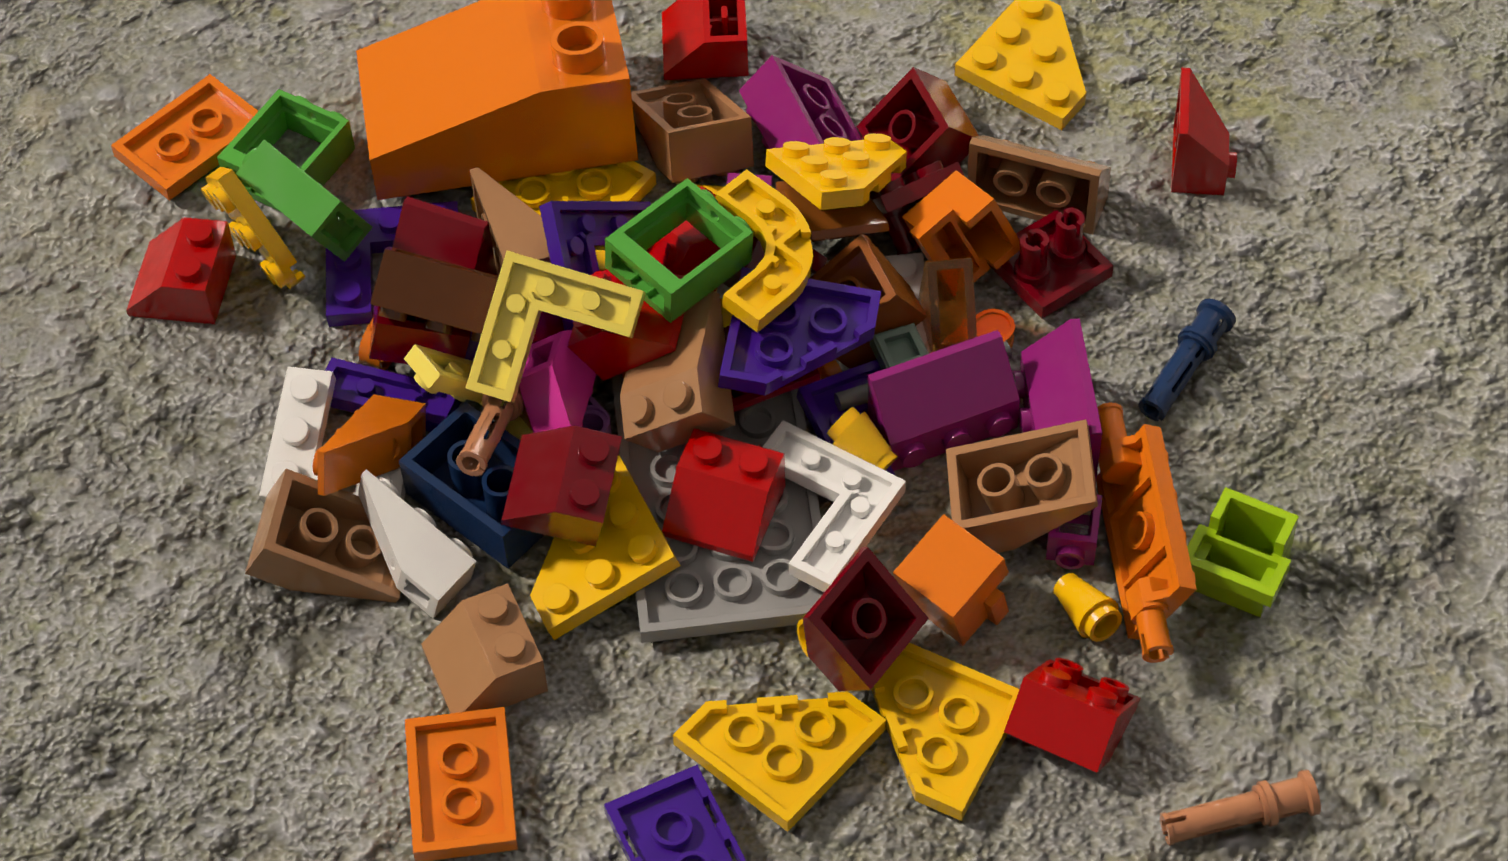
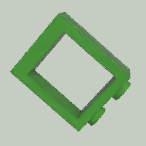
[217,89,355,212]
[236,139,373,262]
[605,178,753,323]

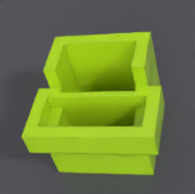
[1187,487,1299,618]

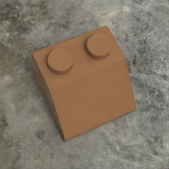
[421,583,548,713]

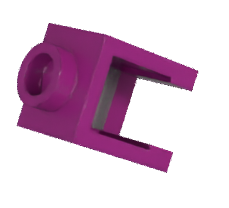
[1046,494,1103,569]

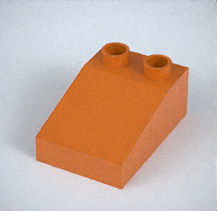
[356,0,638,200]

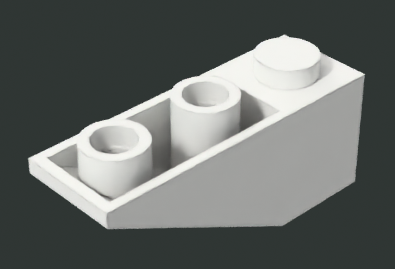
[358,469,476,619]

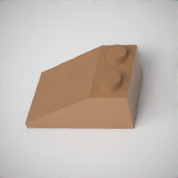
[631,78,754,184]
[470,167,551,276]
[620,291,735,452]
[946,419,1098,553]
[245,469,401,603]

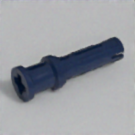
[1138,299,1236,421]

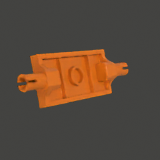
[1096,402,1197,663]

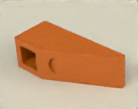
[312,394,426,496]

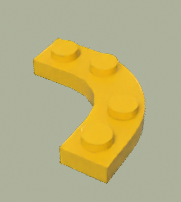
[715,169,813,333]

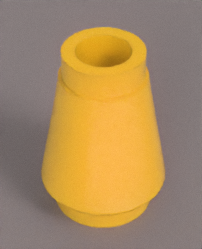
[827,407,898,470]
[1053,573,1122,642]

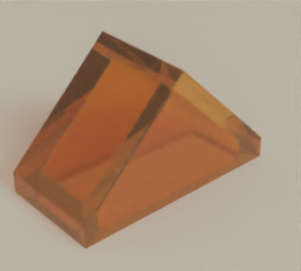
[918,257,977,353]

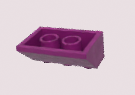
[739,55,863,149]
[1012,318,1102,484]
[868,330,1020,471]

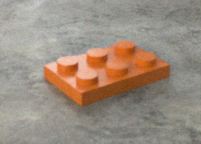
[111,74,258,201]
[405,707,518,861]

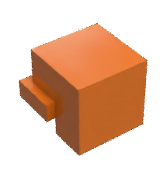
[902,170,1020,297]
[893,514,1009,646]

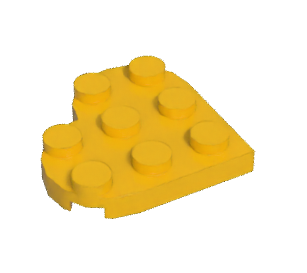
[201,167,305,289]

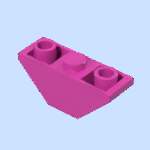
[519,330,596,433]

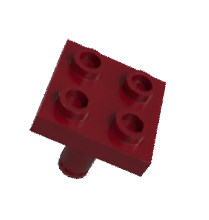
[870,160,964,255]
[988,207,1114,319]

